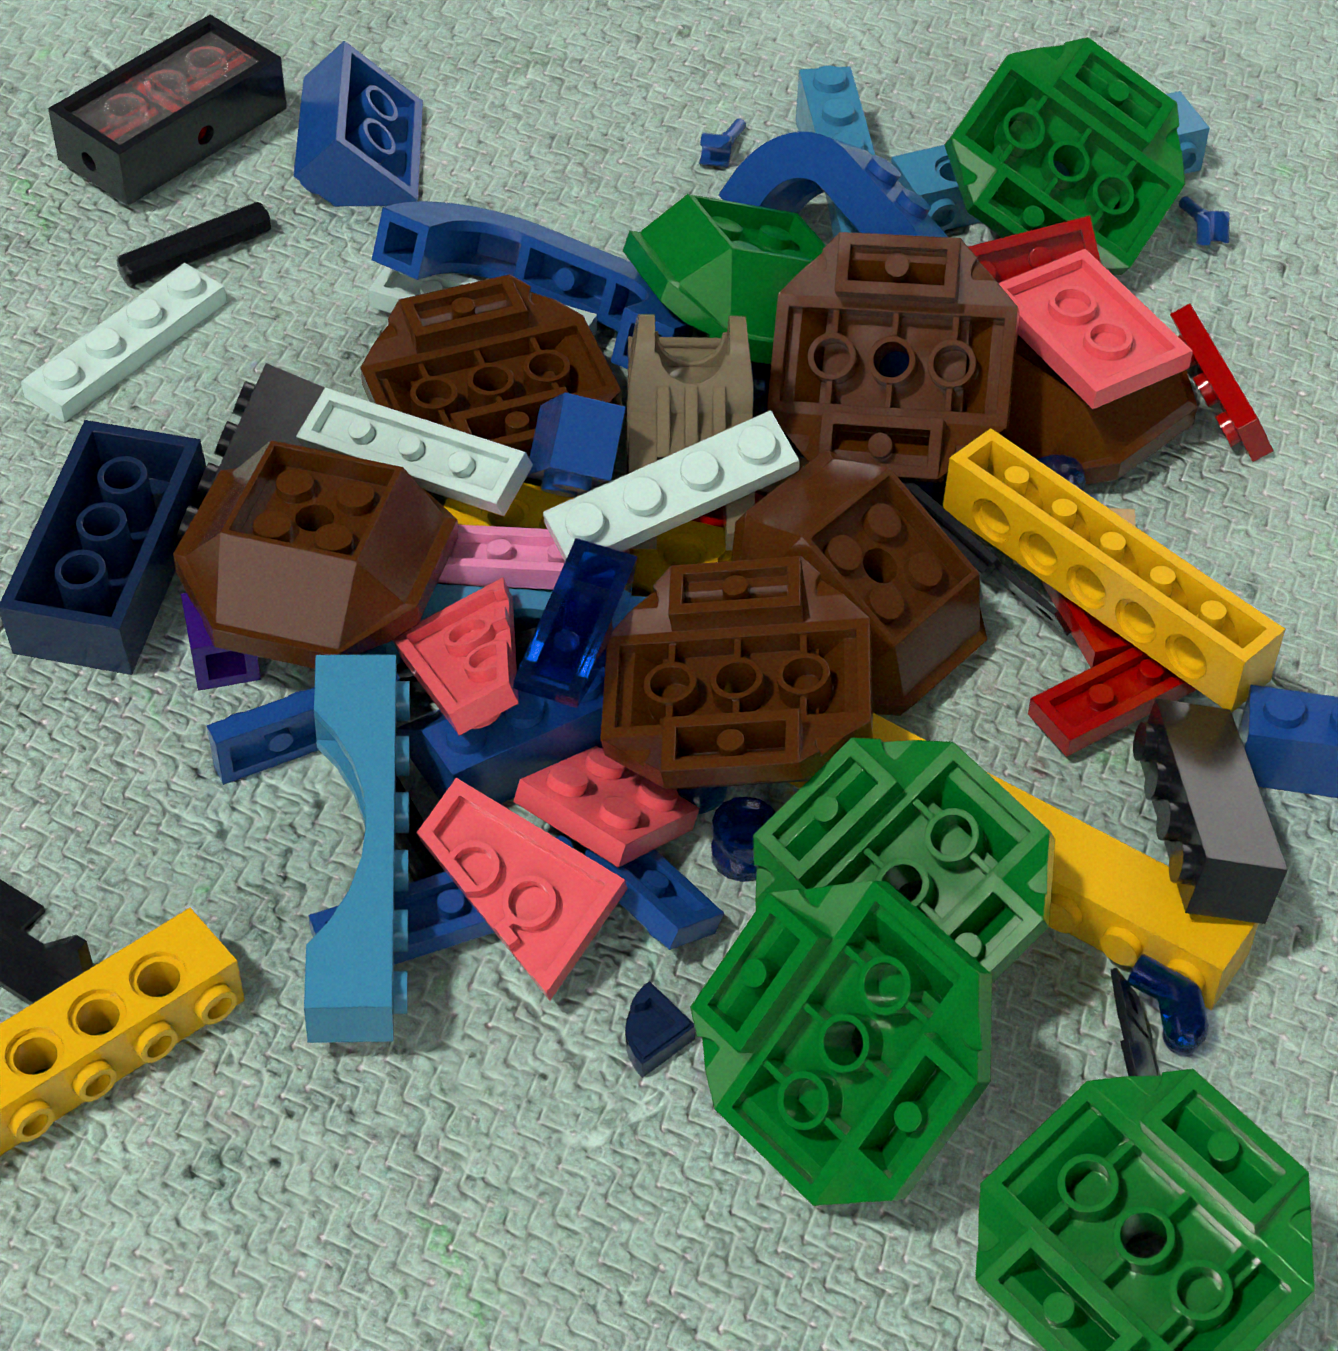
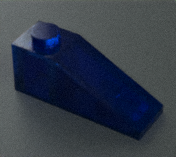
[513,538,638,708]

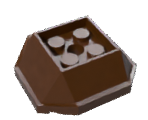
[767,232,1020,483]
[360,274,622,458]
[1003,335,1197,485]
[173,440,458,669]
[732,449,988,716]
[600,556,873,790]

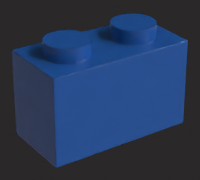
[527,392,626,497]
[1238,685,1338,798]

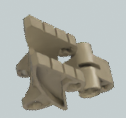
[626,314,755,550]

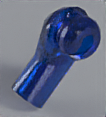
[1127,953,1209,1055]

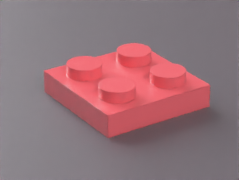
[513,746,700,868]

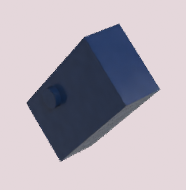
[0,420,206,675]

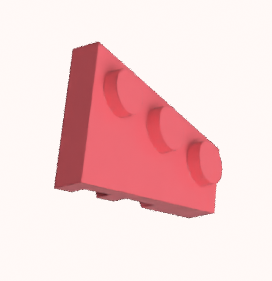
[393,577,519,735]
[417,778,628,1001]

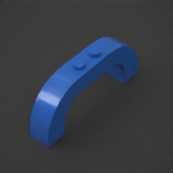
[718,131,947,377]
[372,201,694,369]

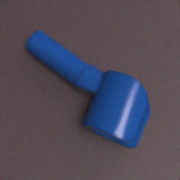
[699,118,746,167]
[1179,196,1230,246]

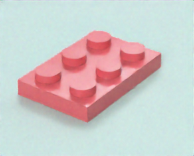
[998,249,1193,409]

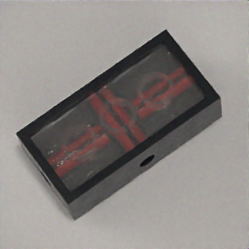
[48,14,287,206]

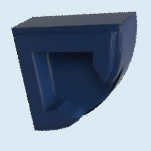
[625,981,696,1078]

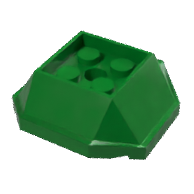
[944,37,1185,275]
[623,194,826,364]
[753,738,1055,1038]
[690,880,992,1206]
[975,1069,1315,1351]

